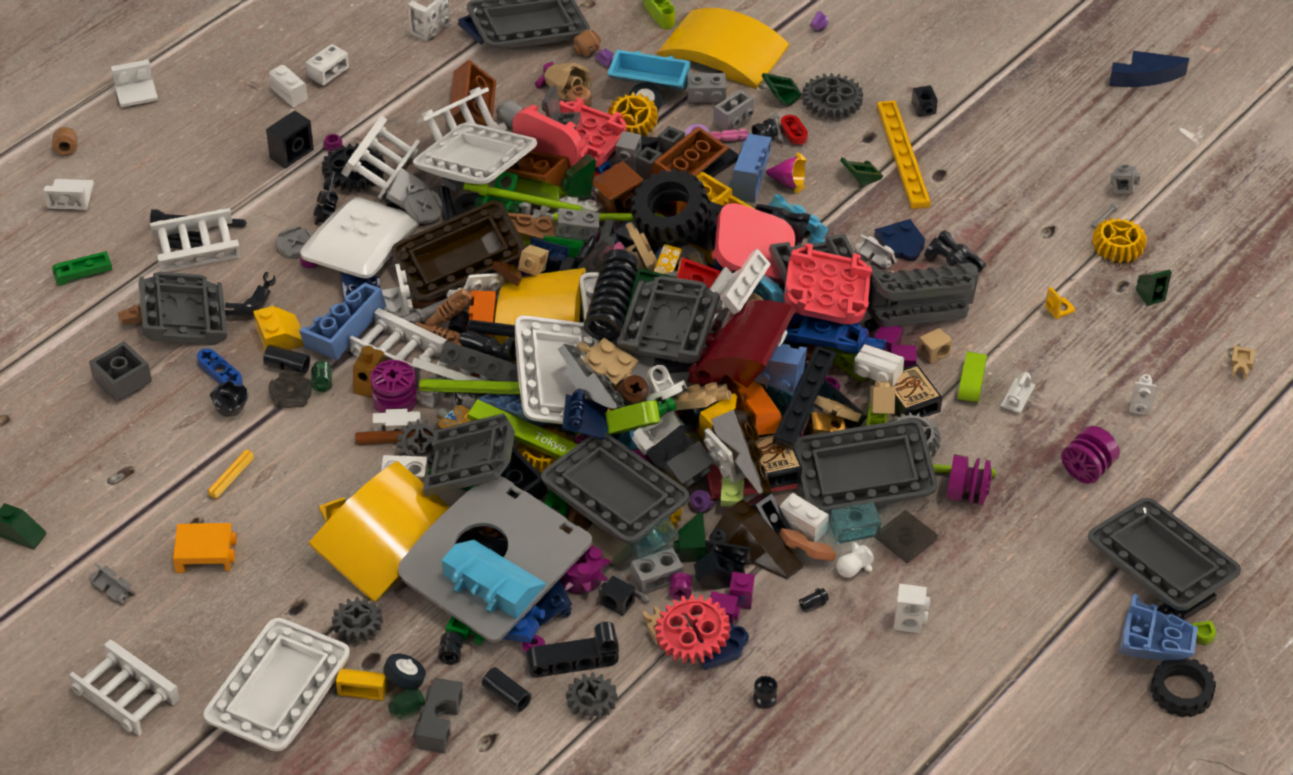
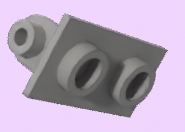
[90,563,136,603]

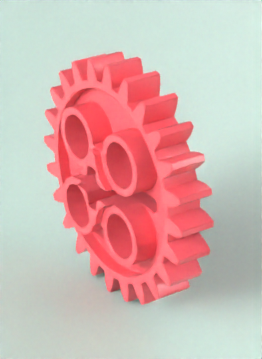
[655,594,731,664]

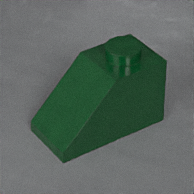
[561,154,597,198]
[1136,269,1172,306]
[0,503,47,550]
[674,513,706,562]

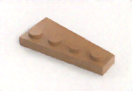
[508,213,557,241]

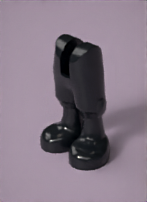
[755,204,811,246]
[924,230,986,273]
[459,331,517,362]

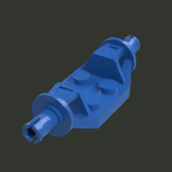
[784,313,886,355]

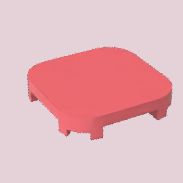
[559,97,626,168]
[513,105,586,167]
[712,203,795,285]
[784,243,872,324]

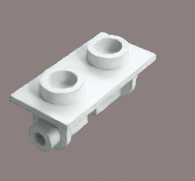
[855,234,897,268]
[1000,372,1035,414]
[1129,374,1157,415]

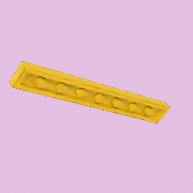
[877,100,931,209]

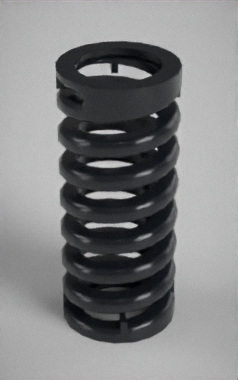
[583,249,640,341]

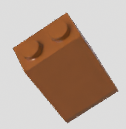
[592,161,643,223]

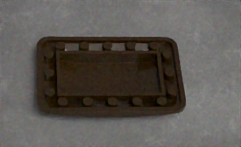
[391,200,526,302]

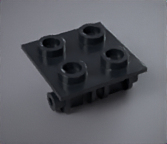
[313,172,338,225]
[705,529,751,566]

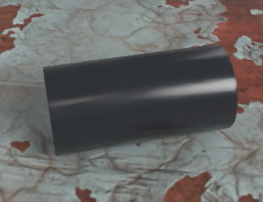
[263,345,311,376]
[481,667,532,713]

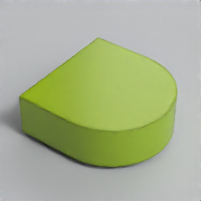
[1190,621,1216,645]

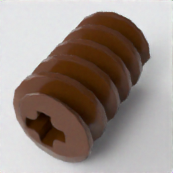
[614,375,649,410]

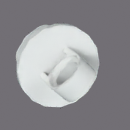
[645,365,687,401]

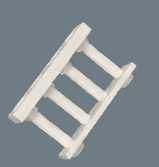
[417,87,507,142]
[341,115,420,199]
[150,208,241,272]
[710,249,771,322]
[349,308,447,385]
[69,639,180,736]

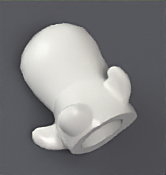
[836,543,874,578]

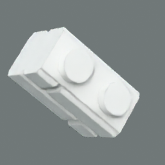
[269,65,308,107]
[854,344,904,386]
[780,493,829,542]

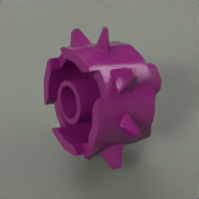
[559,545,611,594]

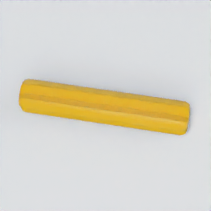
[207,449,254,499]

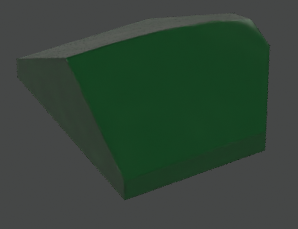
[761,73,802,106]
[840,157,883,187]

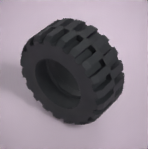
[631,169,711,248]

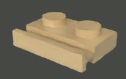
[814,396,862,422]

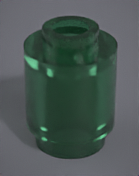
[311,361,332,392]
[388,688,425,719]

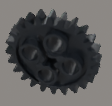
[322,143,385,192]

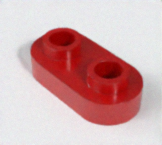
[780,115,808,145]

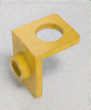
[1045,287,1075,319]
[319,497,346,522]

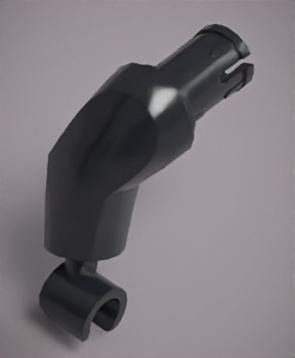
[225,272,276,319]

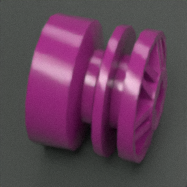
[370,360,417,413]
[1061,425,1120,484]
[946,454,992,506]

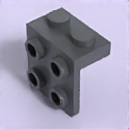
[541,86,581,129]

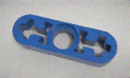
[197,348,243,385]

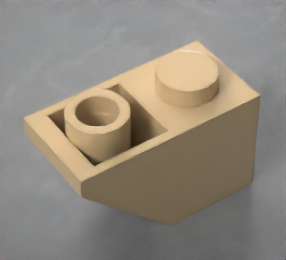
[870,382,895,414]

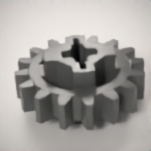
[396,419,436,465]
[332,597,383,643]
[566,672,617,721]

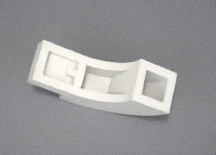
[632,411,685,455]

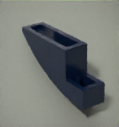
[1109,51,1189,87]

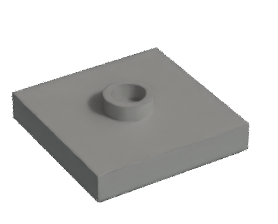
[386,168,434,209]

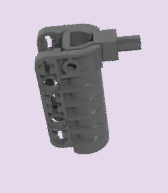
[867,263,979,327]

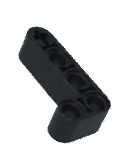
[525,622,619,678]

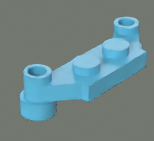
[768,194,829,244]

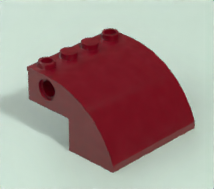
[687,300,796,388]

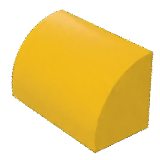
[336,668,389,701]

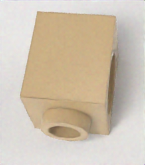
[518,245,549,276]
[918,328,952,364]

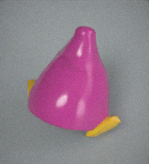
[766,152,808,194]

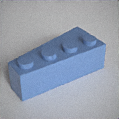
[729,134,771,203]
[299,283,386,360]
[754,344,807,394]

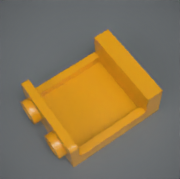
[173,523,237,573]

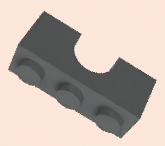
[635,126,685,180]
[413,678,463,753]

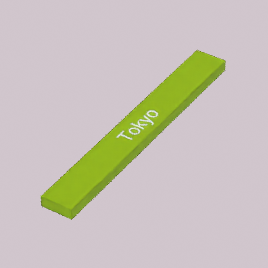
[467,399,578,459]

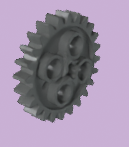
[802,73,864,120]

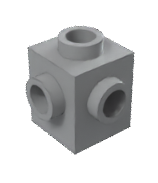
[1110,164,1140,194]

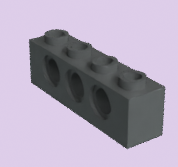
[439,341,519,382]

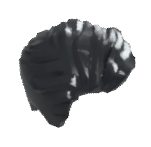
[209,381,249,417]

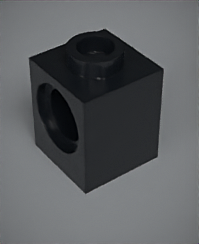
[911,85,938,117]
[599,575,635,616]

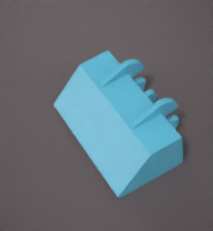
[607,50,690,90]
[441,540,546,619]

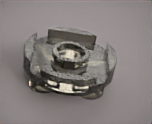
[269,371,312,408]

